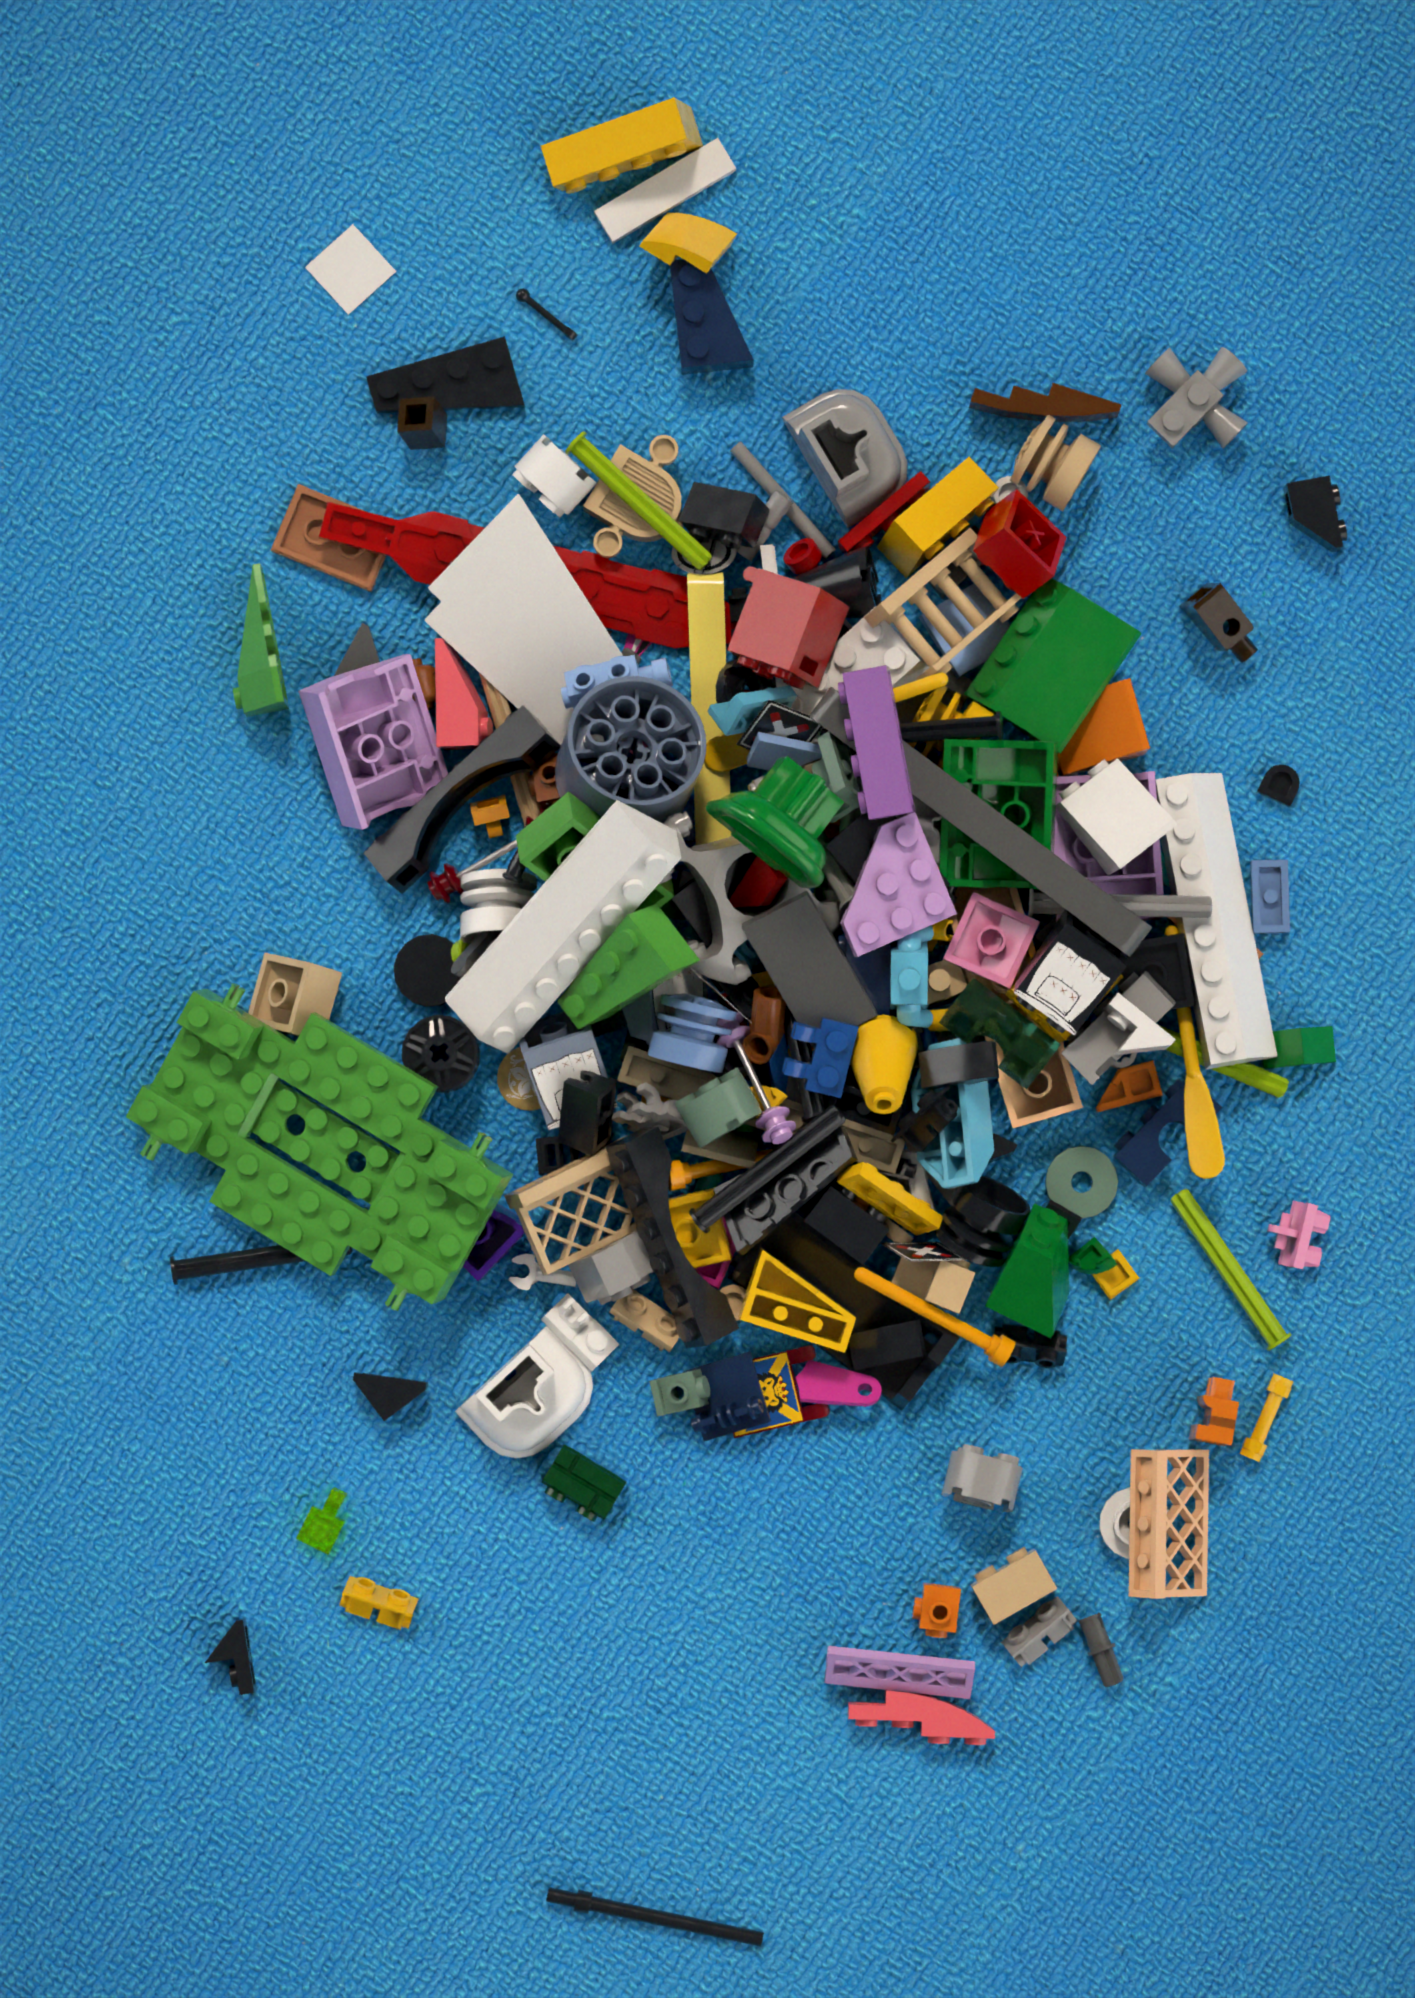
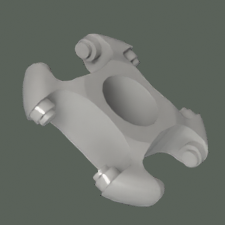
[659,776,844,985]

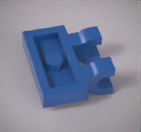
[781,1017,859,1098]

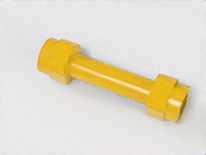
[1239,1373,1294,1462]

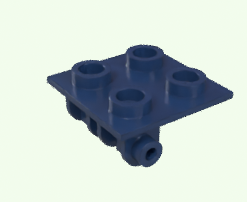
[683,1351,771,1441]

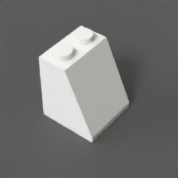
[1056,758,1178,876]

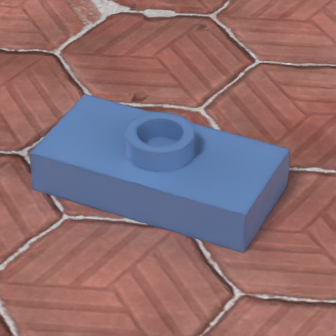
[1250,860,1290,934]

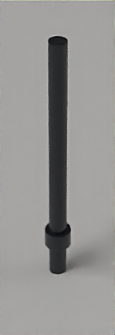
[546,1887,764,1947]

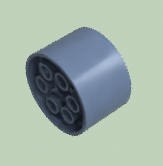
[555,676,706,824]

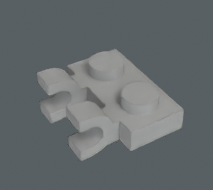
[611,1082,689,1140]

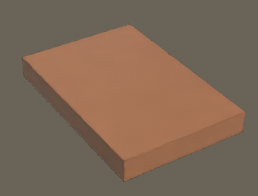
[271,484,386,592]

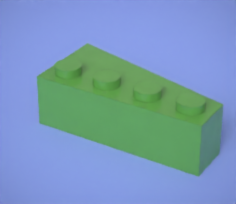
[557,903,700,1030]

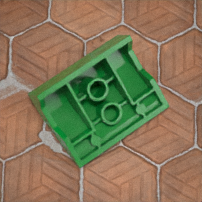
[964,578,1141,754]
[940,739,1058,890]

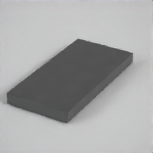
[742,890,877,1048]

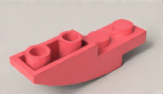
[848,1690,995,1745]

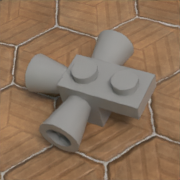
[1145,347,1248,449]

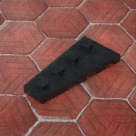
[366,336,525,413]
[713,1125,858,1255]

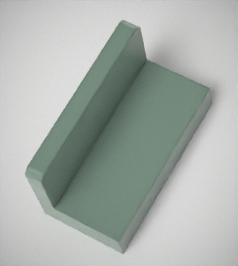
[811,731,863,823]

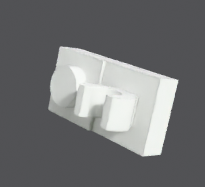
[541,1293,619,1371]

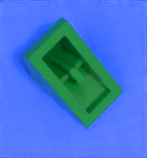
[1262,1026,1336,1069]

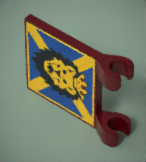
[733,1345,830,1438]

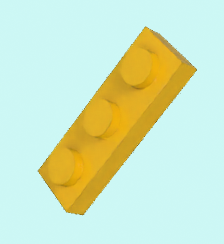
[836,1162,943,1236]

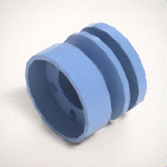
[647,993,737,1073]

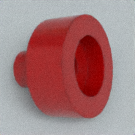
[783,538,822,574]

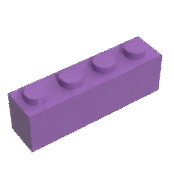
[838,665,915,820]

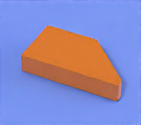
[1096,1060,1163,1113]

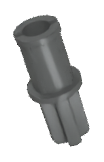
[1078,1613,1123,1687]

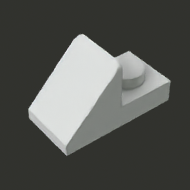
[1103,993,1176,1055]

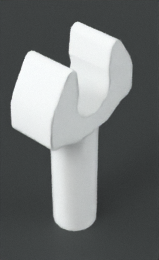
[509,1254,576,1290]

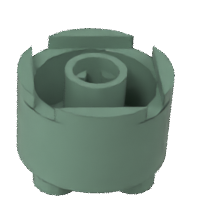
[674,1067,763,1148]

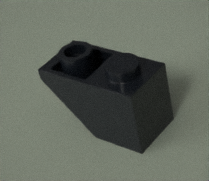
[1283,475,1347,552]

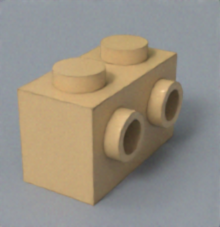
[970,1547,1057,1625]

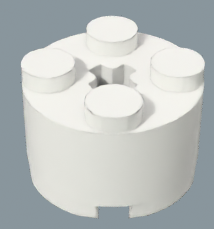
[512,434,597,517]

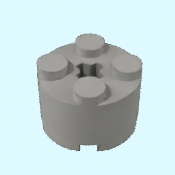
[941,1444,1023,1512]

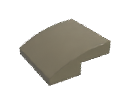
[681,1129,761,1168]

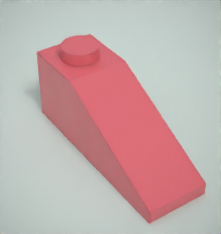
[435,638,493,750]

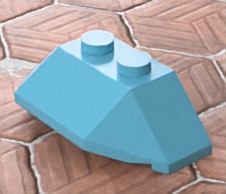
[911,1038,994,1189]

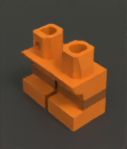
[1189,1377,1239,1446]

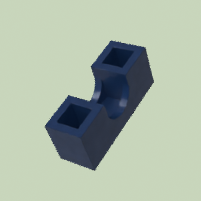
[1112,1078,1222,1187]

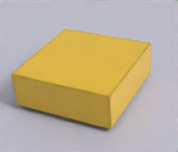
[1091,1249,1140,1300]

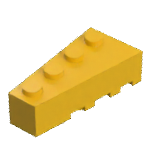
[541,97,703,194]

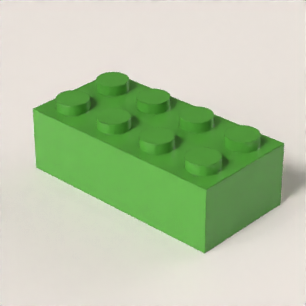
[516,791,675,912]

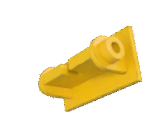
[339,1576,419,1630]

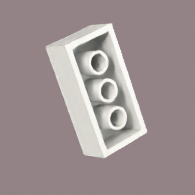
[791,607,929,760]

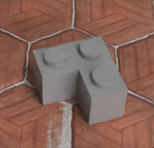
[568,1231,654,1305]

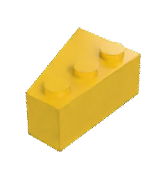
[877,457,999,578]
[738,1247,856,1353]

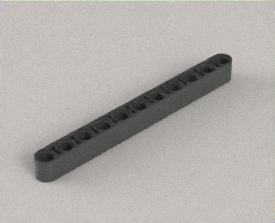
[809,687,1152,957]

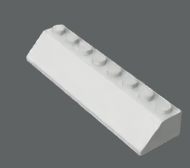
[1155,773,1277,1070]
[445,800,681,1054]

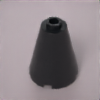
[791,546,882,618]

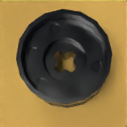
[402,1015,480,1093]
[935,1176,1030,1267]

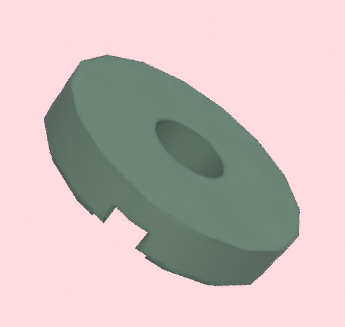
[1045,1146,1118,1219]

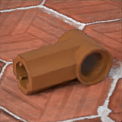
[743,986,788,1064]

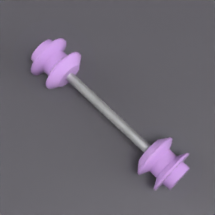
[717,1012,796,1144]

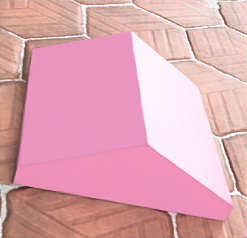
[943,892,1040,989]

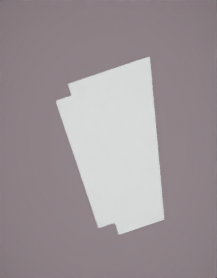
[425,494,628,762]

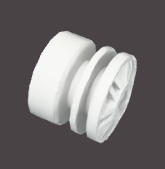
[460,869,537,944]

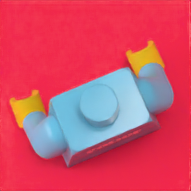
[890,919,953,1031]

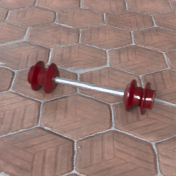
[427,808,545,903]

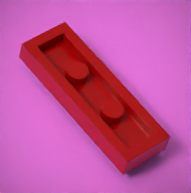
[838,471,930,554]

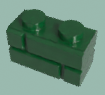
[542,1444,627,1522]

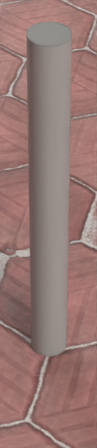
[730,441,836,559]

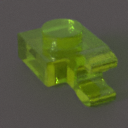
[296,1487,347,1555]

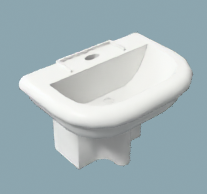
[455,1326,593,1459]

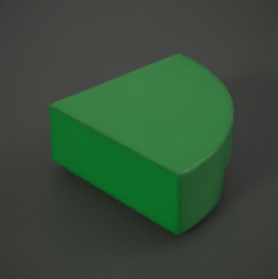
[1068,1237,1118,1274]

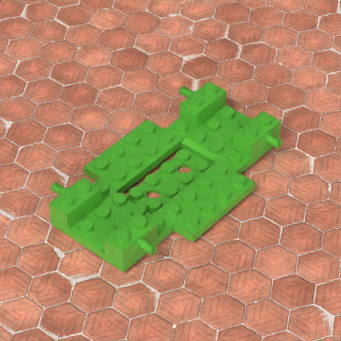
[126,983,513,1311]

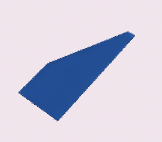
[769,1034,789,1094]

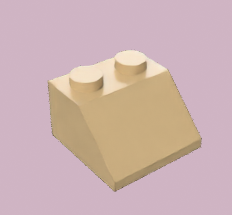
[248,953,342,1037]

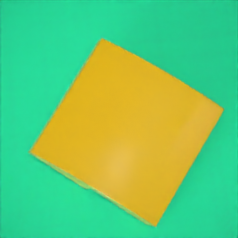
[639,212,737,274]

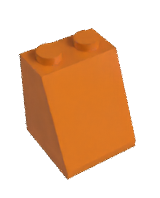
[1057,678,1150,776]

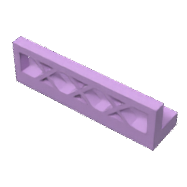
[824,1646,975,1699]

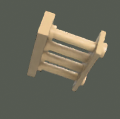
[864,527,1021,680]

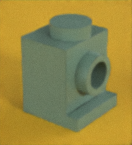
[649,1368,710,1416]

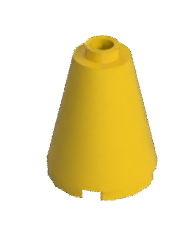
[850,1015,918,1114]

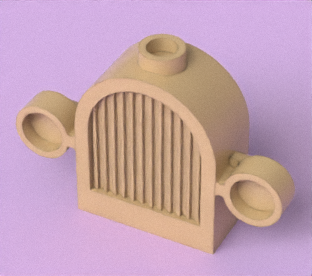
[583,435,683,558]

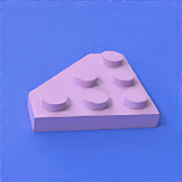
[840,812,957,957]

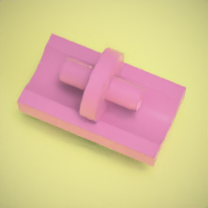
[1267,1201,1331,1269]

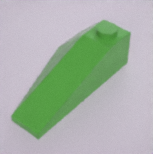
[233,563,289,717]

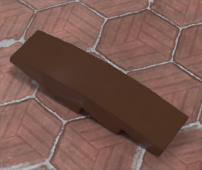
[969,383,1122,422]

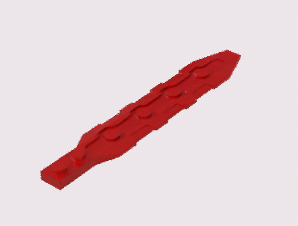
[319,502,738,649]

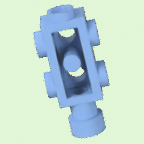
[561,655,673,709]

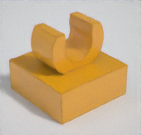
[470,795,510,839]

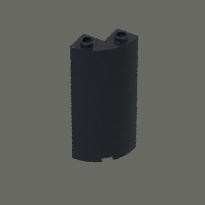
[728,1212,960,1410]

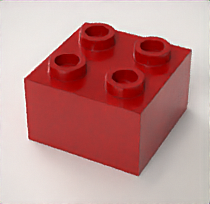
[973,489,1067,599]

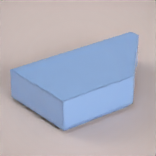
[747,732,822,771]

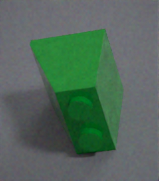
[985,1203,1069,1338]

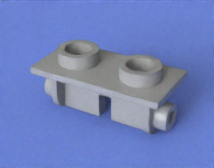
[1001,1596,1077,1667]

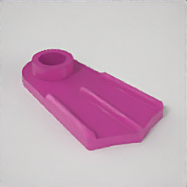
[795,1360,882,1407]

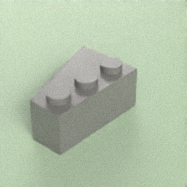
[1061,971,1176,1085]

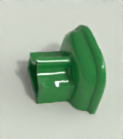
[706,756,844,889]

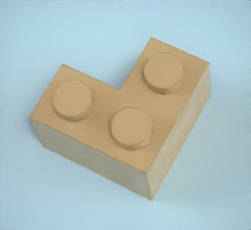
[890,1256,975,1314]

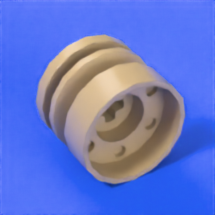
[1010,415,1101,512]

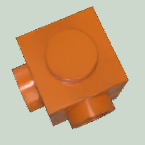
[912,1582,961,1638]

